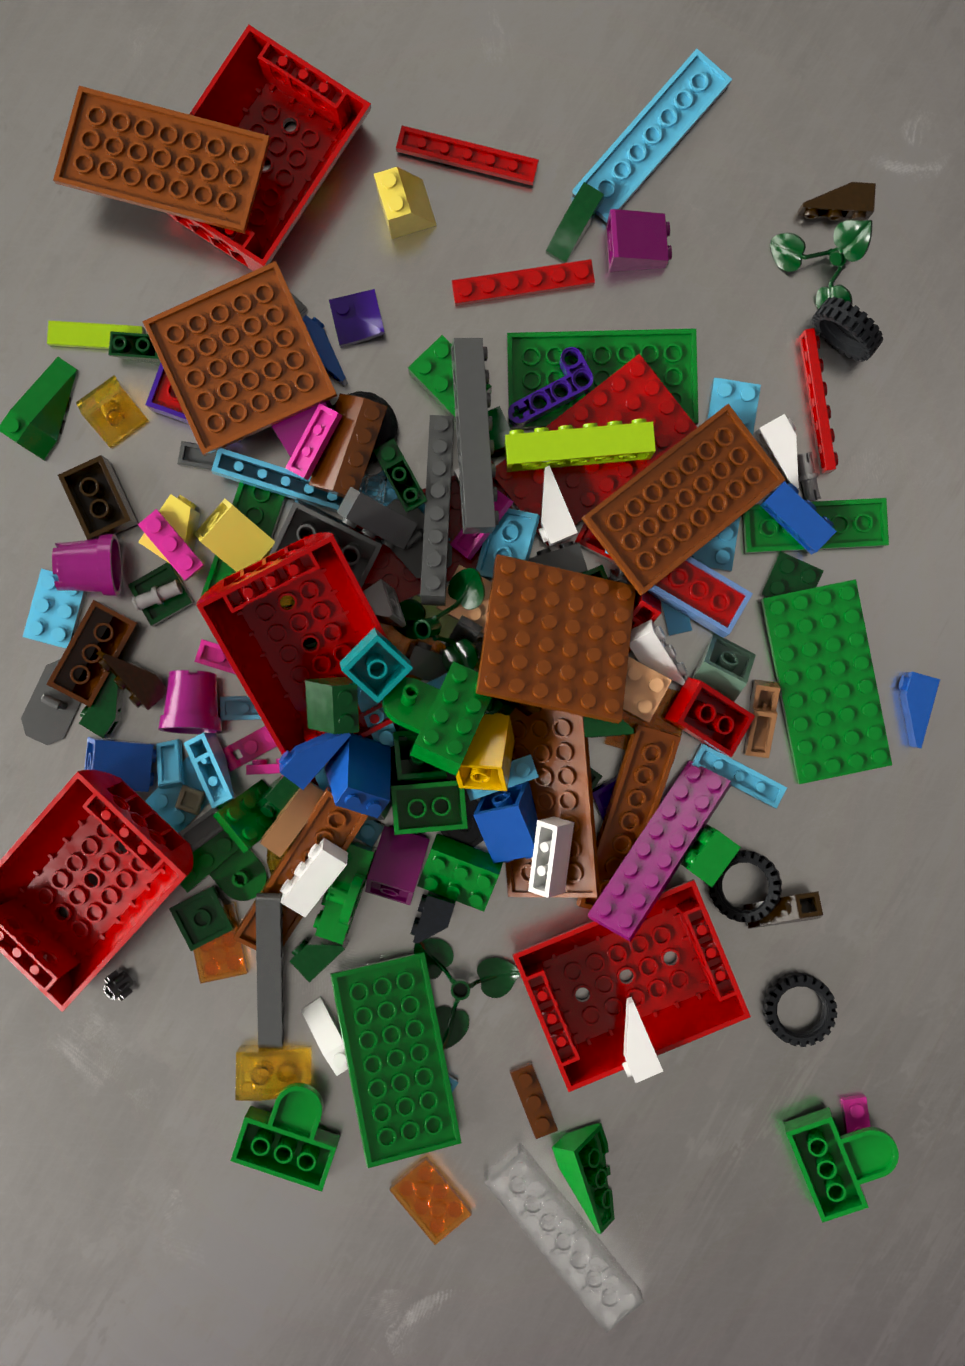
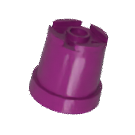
[52,534,122,596]
[158,670,222,734]

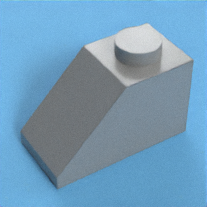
[363,579,406,627]

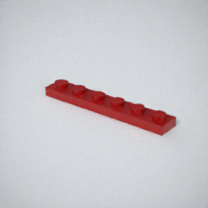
[396,125,539,186]
[452,259,595,306]
[800,328,838,474]

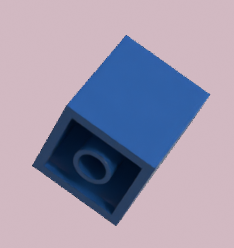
[325,733,391,819]
[84,737,156,792]
[473,781,538,863]

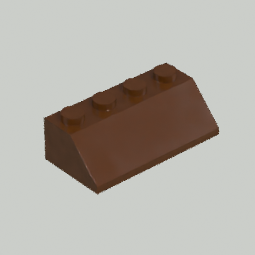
[309,393,388,498]
[46,600,137,707]

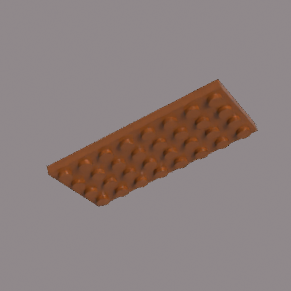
[53,86,271,234]
[581,404,786,596]
[505,708,600,898]

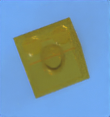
[76,375,149,448]

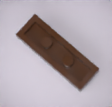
[510,1062,558,1139]

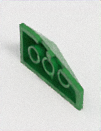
[0,357,79,461]
[552,1123,615,1234]

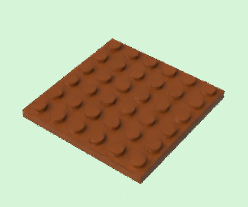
[142,261,337,456]
[476,554,636,724]

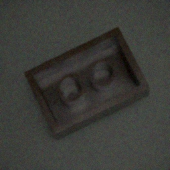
[58,455,138,540]

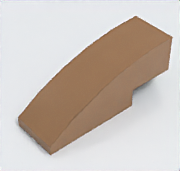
[745,679,781,758]
[260,782,324,857]

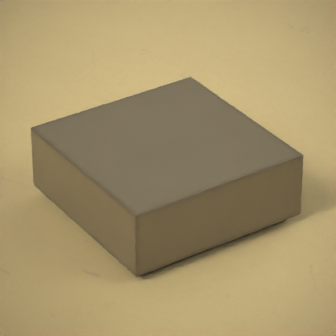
[175,785,206,815]

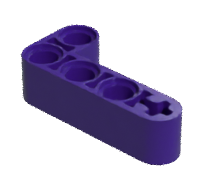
[508,347,593,428]

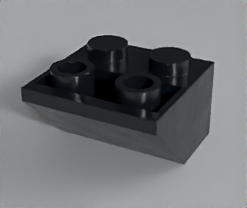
[410,891,456,944]

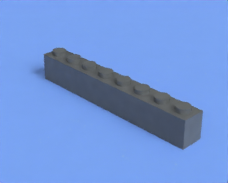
[451,338,499,534]
[420,415,454,606]

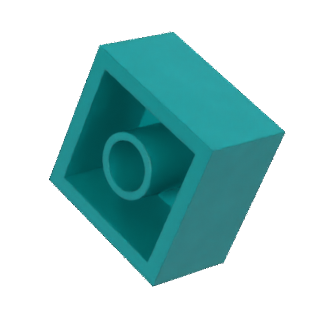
[339,627,413,703]

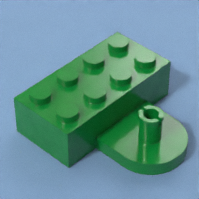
[382,661,492,776]
[180,792,268,901]
[313,839,377,945]
[230,1083,340,1192]
[784,1107,899,1223]

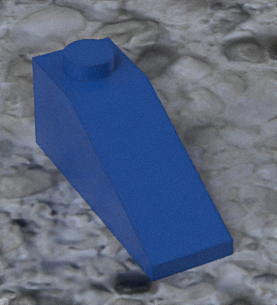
[303,315,348,387]
[899,672,940,748]
[279,733,351,790]

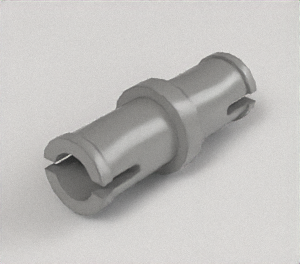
[797,452,821,501]
[132,579,183,611]

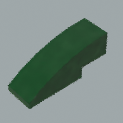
[546,182,604,263]

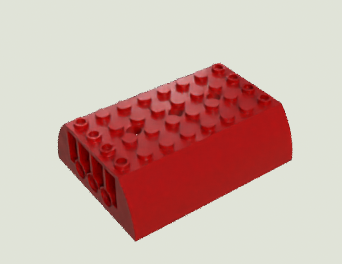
[167,24,371,271]
[196,532,408,755]
[0,770,193,1012]
[512,879,751,1092]

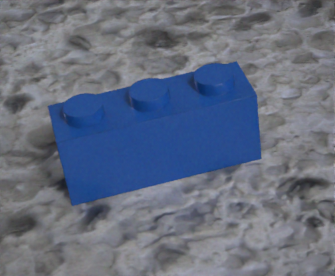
[760,481,837,555]

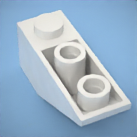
[630,619,688,686]

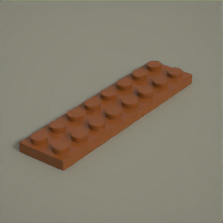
[576,723,681,910]
[233,786,368,950]

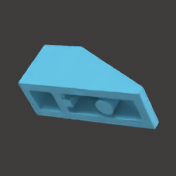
[184,732,235,809]

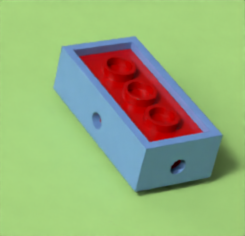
[647,557,753,638]

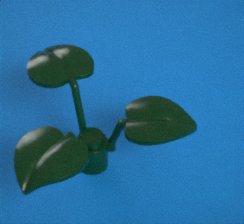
[770,220,872,308]
[392,568,485,671]
[414,938,520,1050]

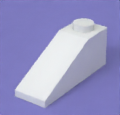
[755,414,799,489]
[538,465,578,546]
[301,997,348,1076]
[622,997,663,1083]

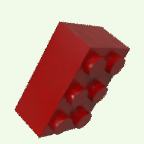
[664,677,755,757]

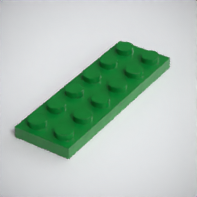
[201,482,286,596]
[743,498,889,553]

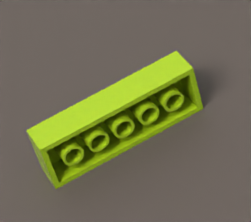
[504,419,656,472]

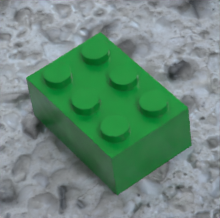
[408,335,492,423]
[390,780,468,835]
[681,824,741,887]
[417,834,503,912]

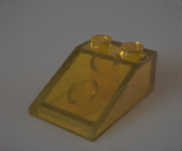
[235,1045,312,1101]

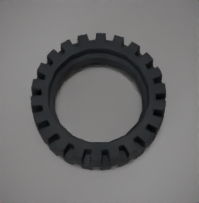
[812,297,883,361]
[708,851,782,922]
[763,973,837,1047]

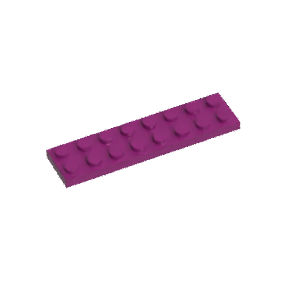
[588,760,732,942]

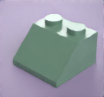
[693,633,756,702]

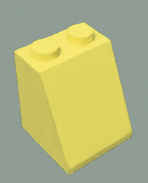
[374,167,436,239]
[138,494,200,563]
[194,498,275,572]

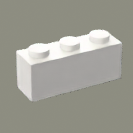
[528,817,574,898]
[280,838,348,917]

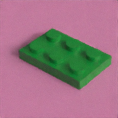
[213,779,274,853]

